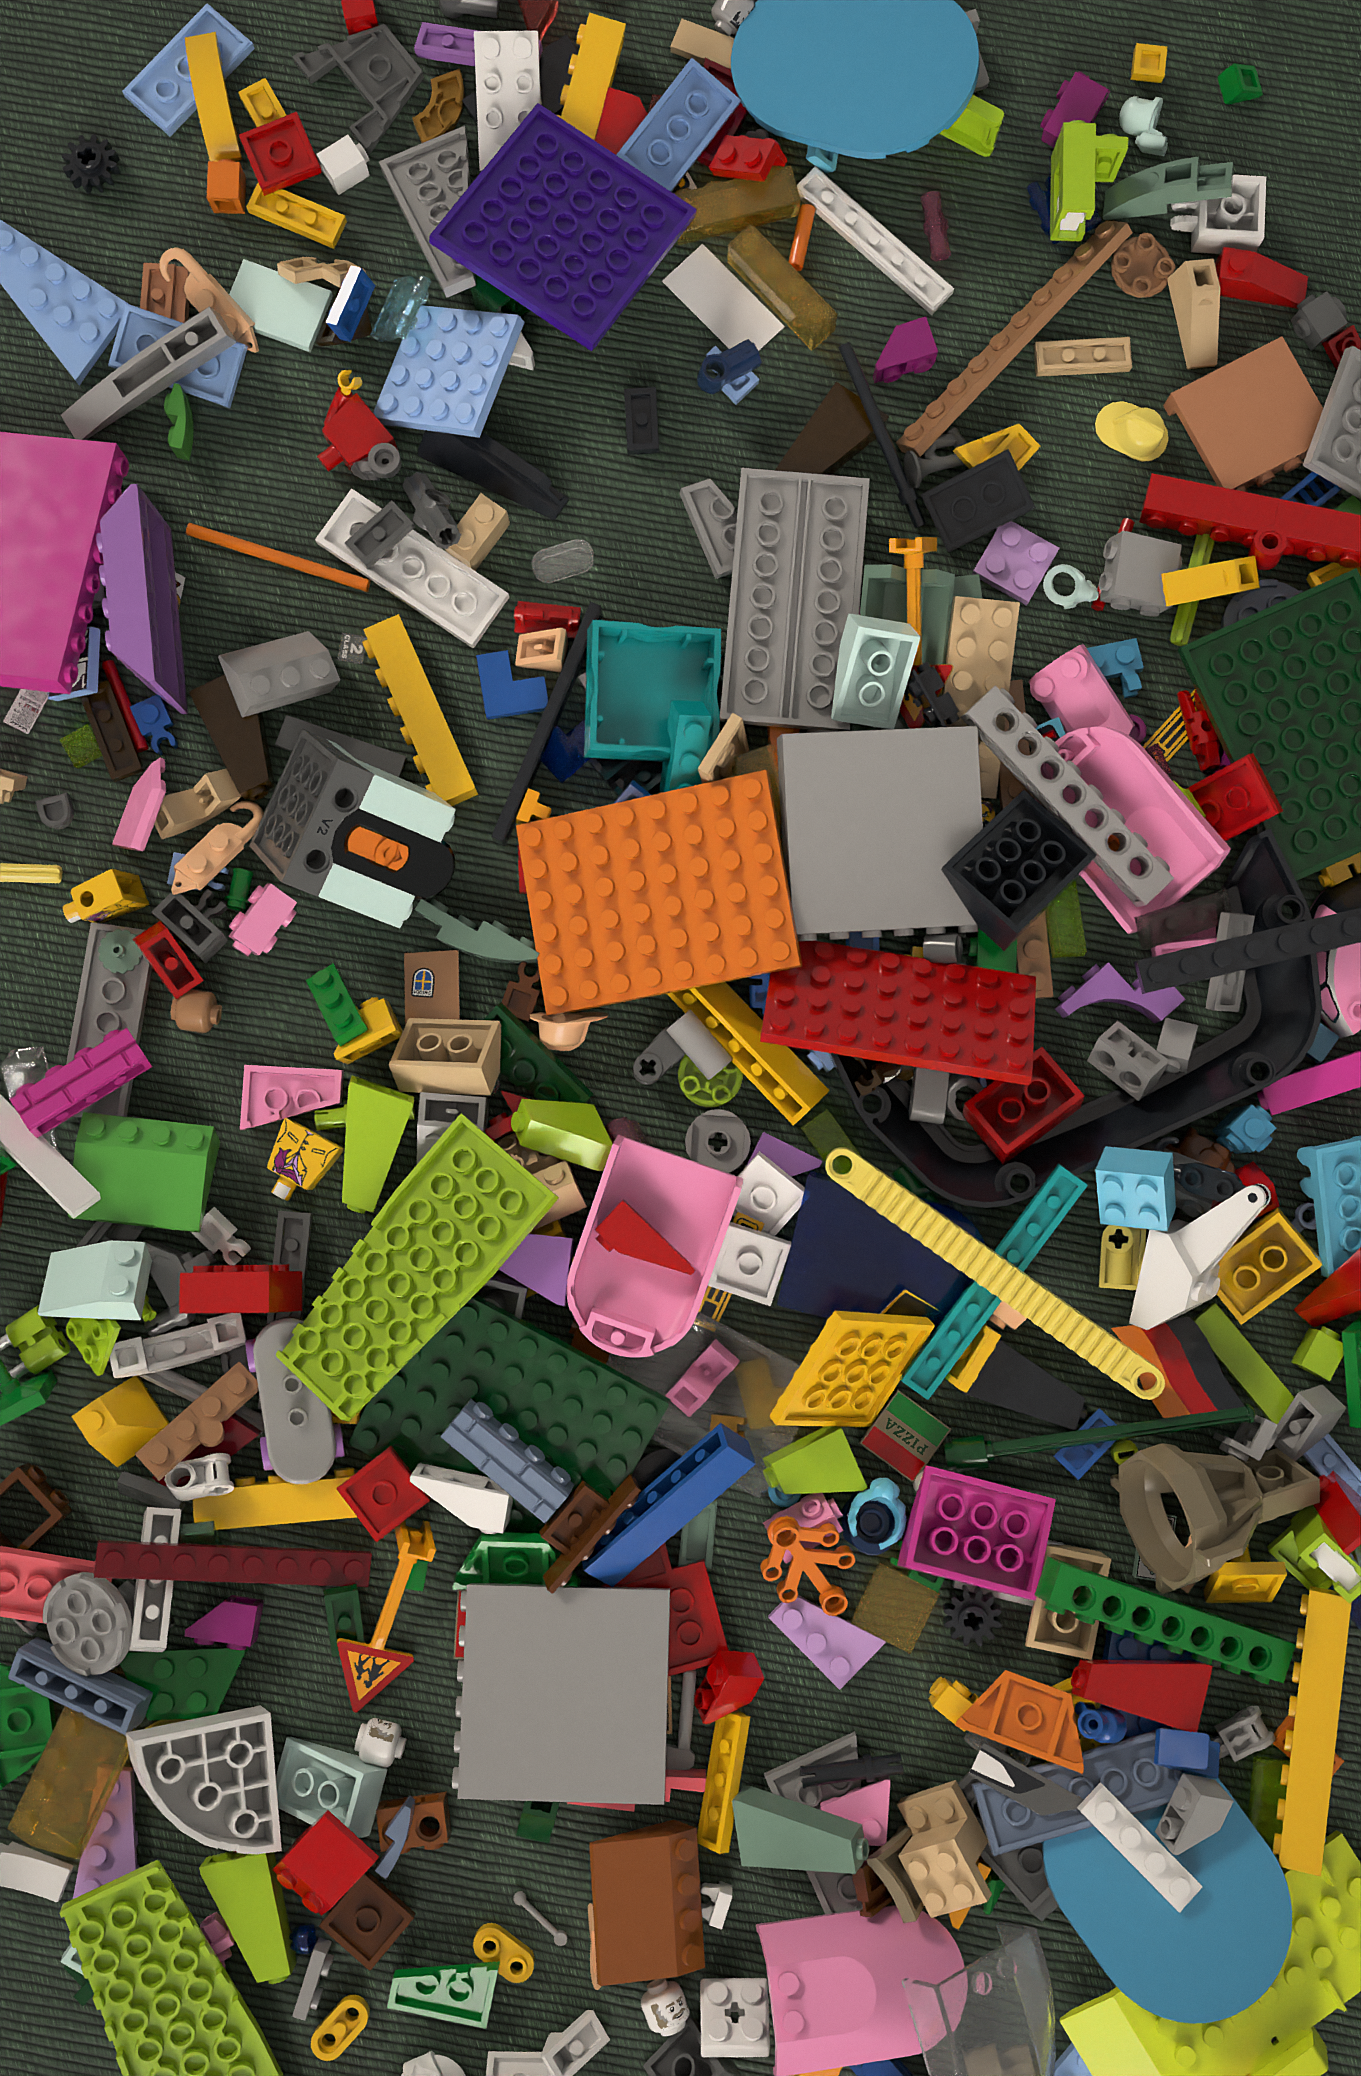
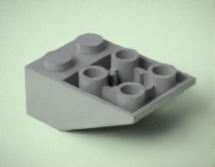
[416,1092,490,1165]

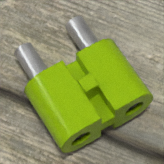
[0,1304,70,1379]

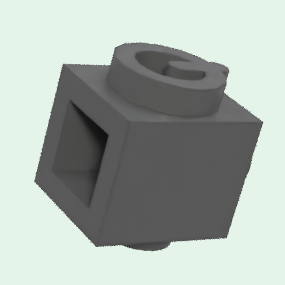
[1291,291,1348,351]

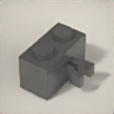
[152,889,228,964]

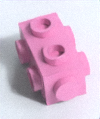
[229,883,297,957]
[763,1493,844,1564]

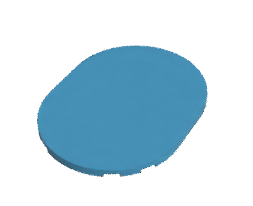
[731,0,980,159]
[1041,1771,1292,2024]

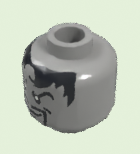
[711,0,756,36]

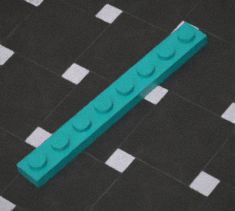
[900,1164,1088,1400]

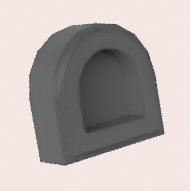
[35,793,74,830]

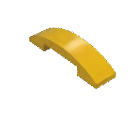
[185,32,242,162]

